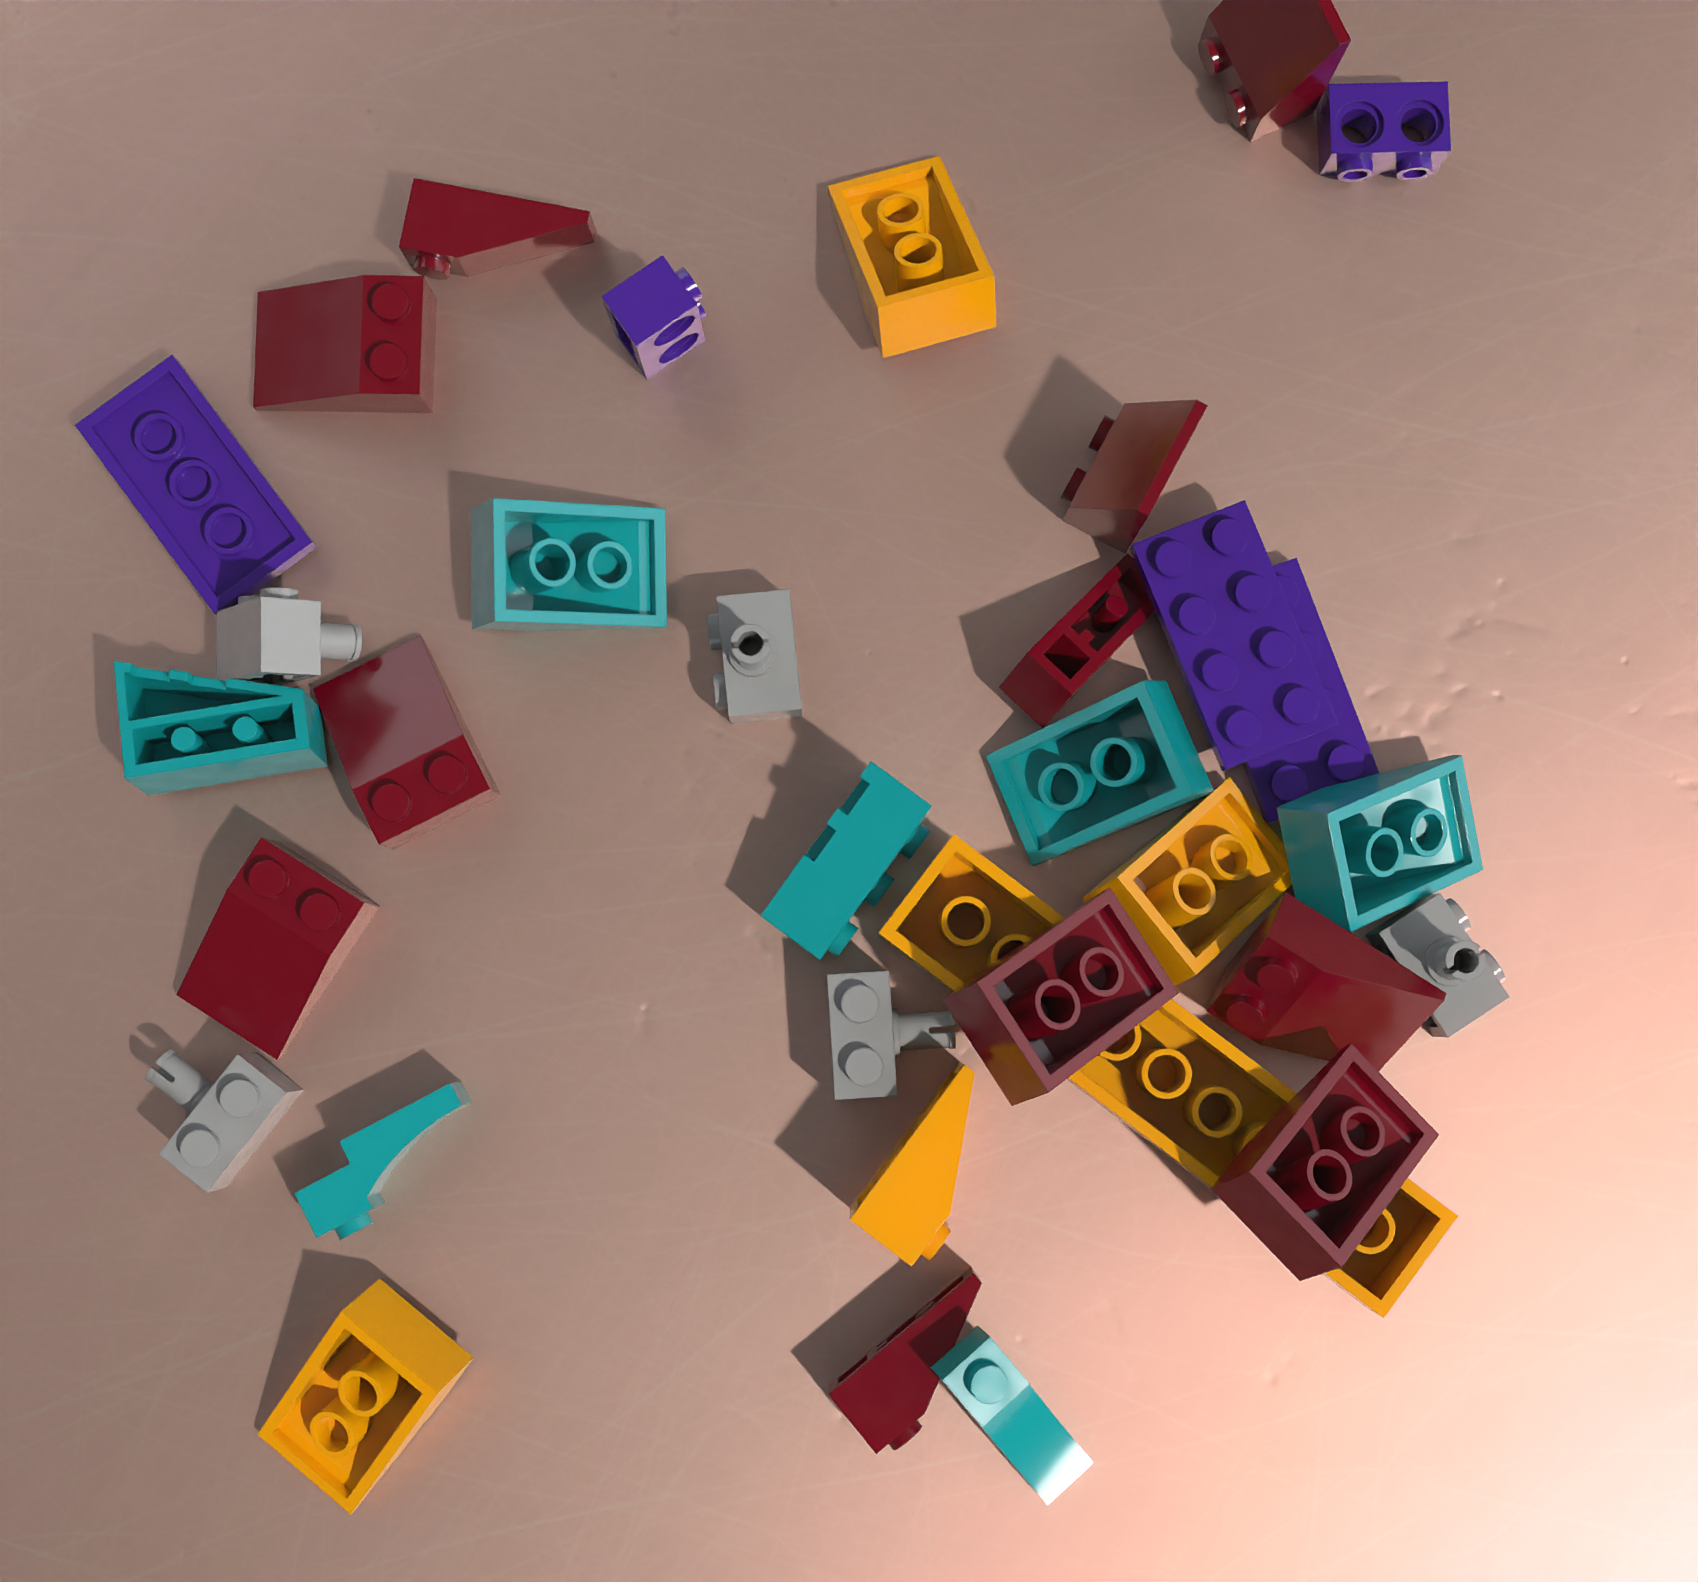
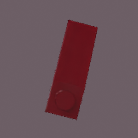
[399,178,596,280]
[999,553,1155,729]
[828,1266,982,1454]

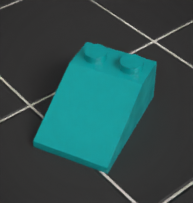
[470,498,667,631]
[986,680,1214,866]
[1277,755,1483,932]

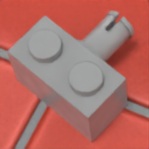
[216,588,362,686]
[707,589,803,724]
[1365,893,1510,1038]
[827,971,956,1100]
[145,1049,304,1193]

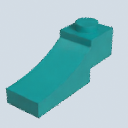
[294,1081,472,1240]
[931,1325,1094,1505]

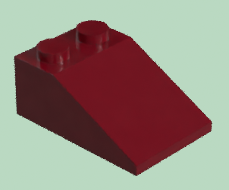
[1198,0,1351,142]
[253,275,437,413]
[1060,399,1208,554]
[313,635,501,850]
[176,837,380,1060]
[942,888,1179,1106]
[1207,892,1447,1071]
[1210,1043,1439,1281]

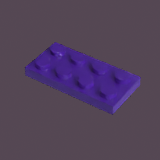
[75,355,317,615]
[1130,500,1339,771]
[1243,557,1379,824]

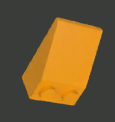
[827,156,996,358]
[1082,777,1292,986]
[850,1061,975,1267]
[257,1278,474,1515]

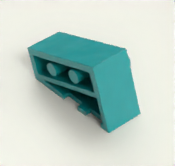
[113,661,328,796]
[760,761,932,961]

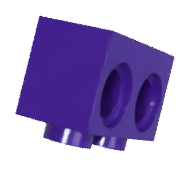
[1316,81,1451,182]
[601,255,707,379]

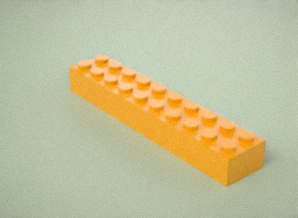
[878,834,1458,1318]

